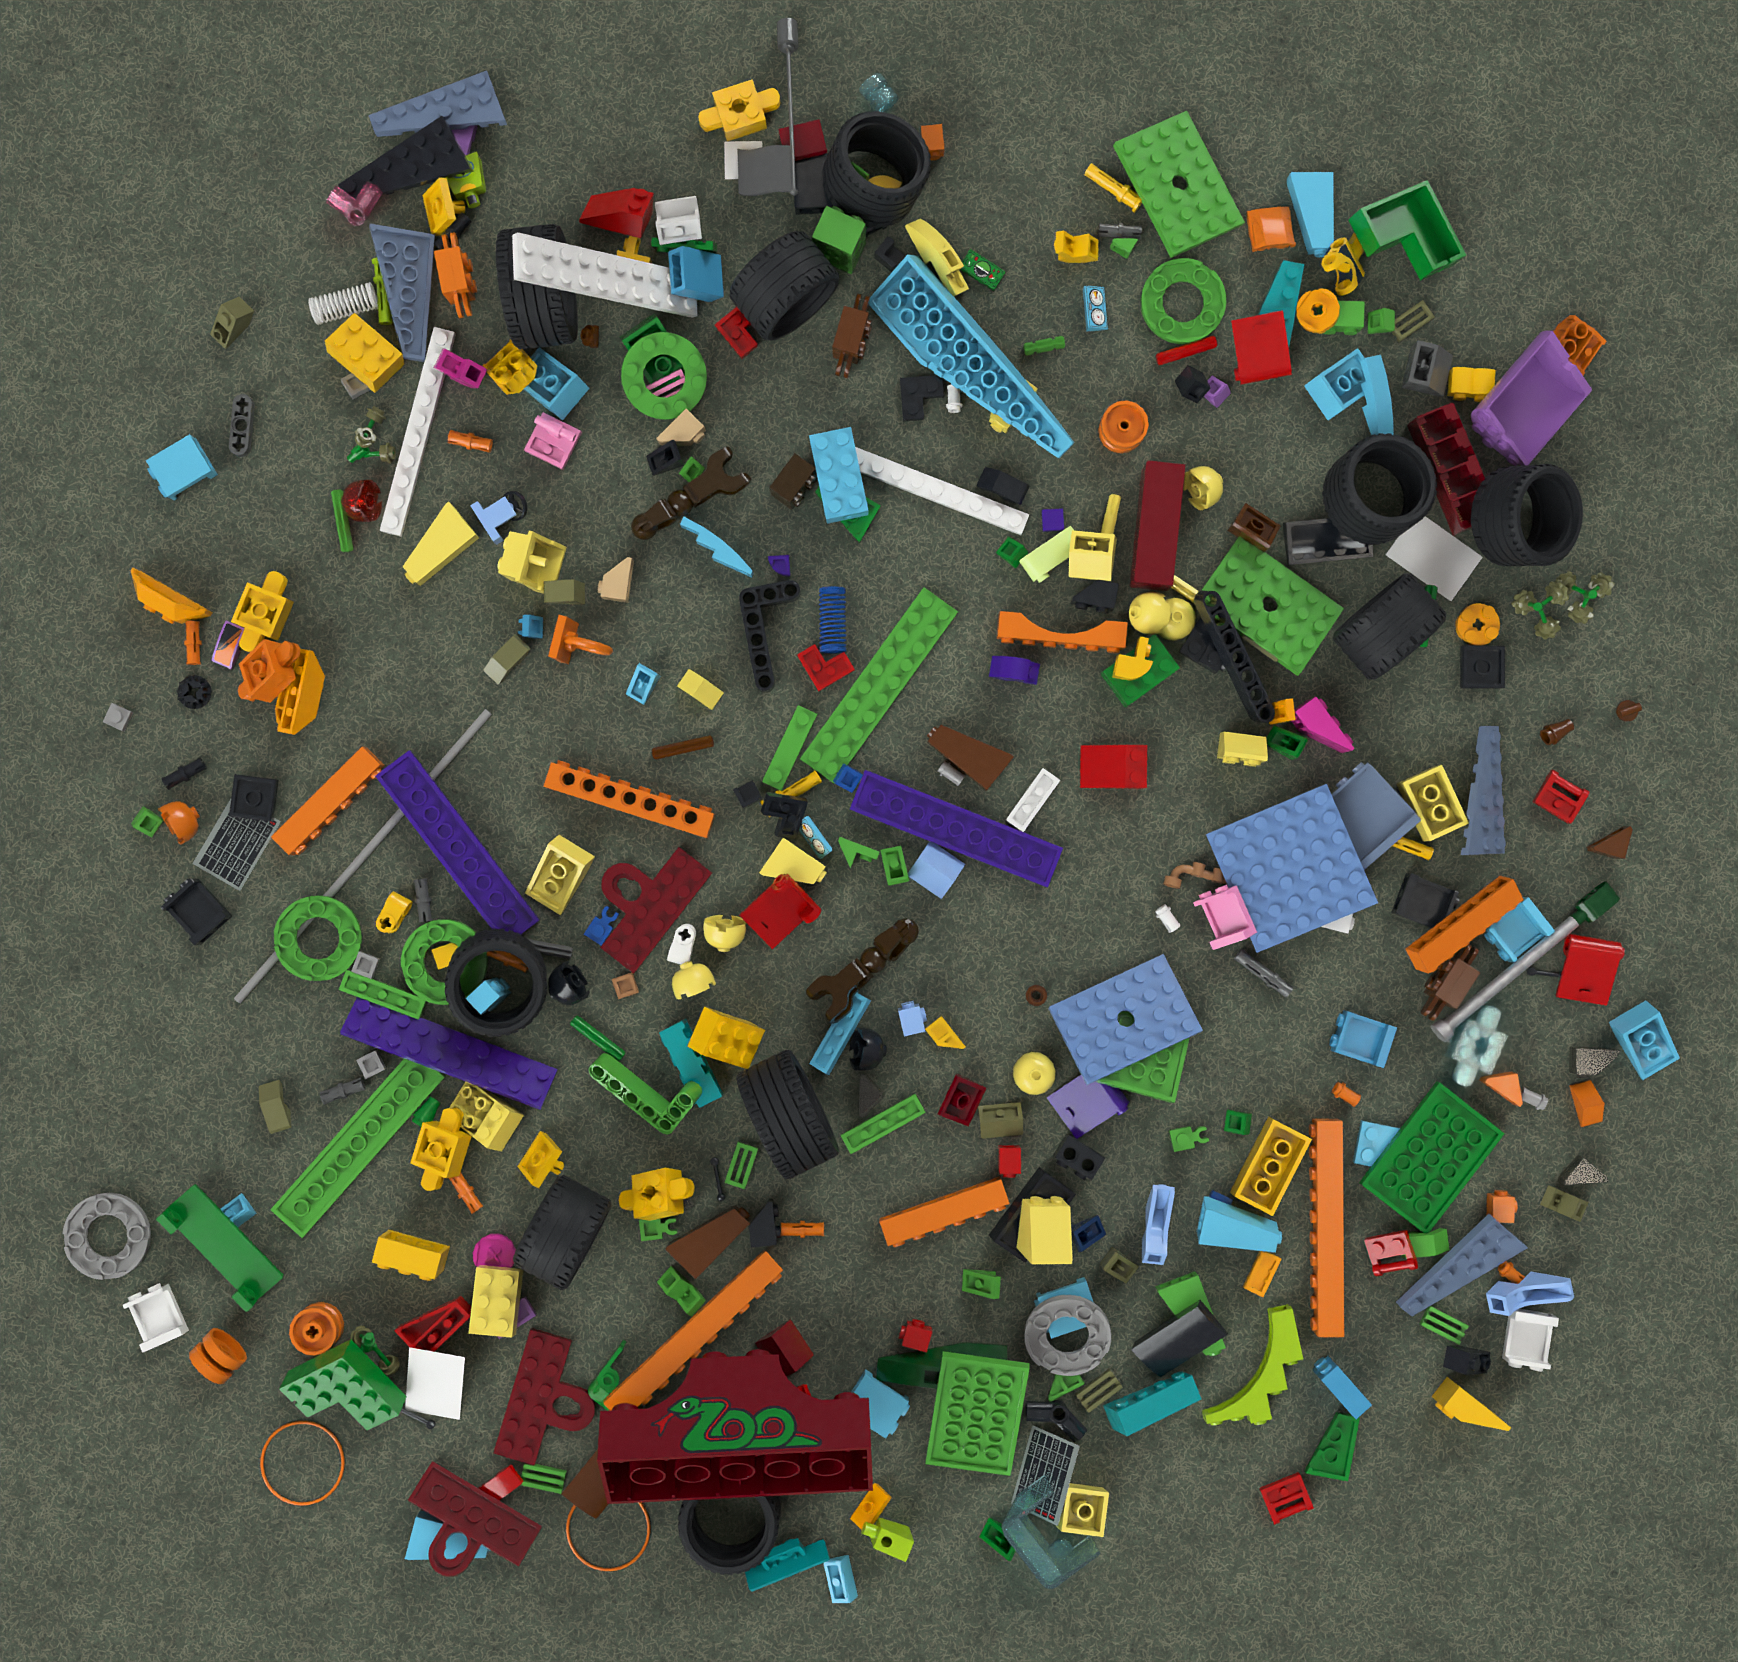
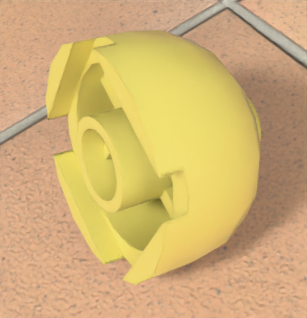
[1183,466,1223,510]
[1129,592,1170,635]
[1159,598,1196,641]
[703,915,746,952]
[672,961,716,999]
[1013,1052,1056,1095]

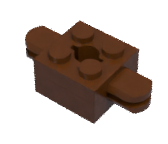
[832,293,872,379]
[1421,944,1480,1021]

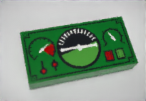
[960,249,1006,291]

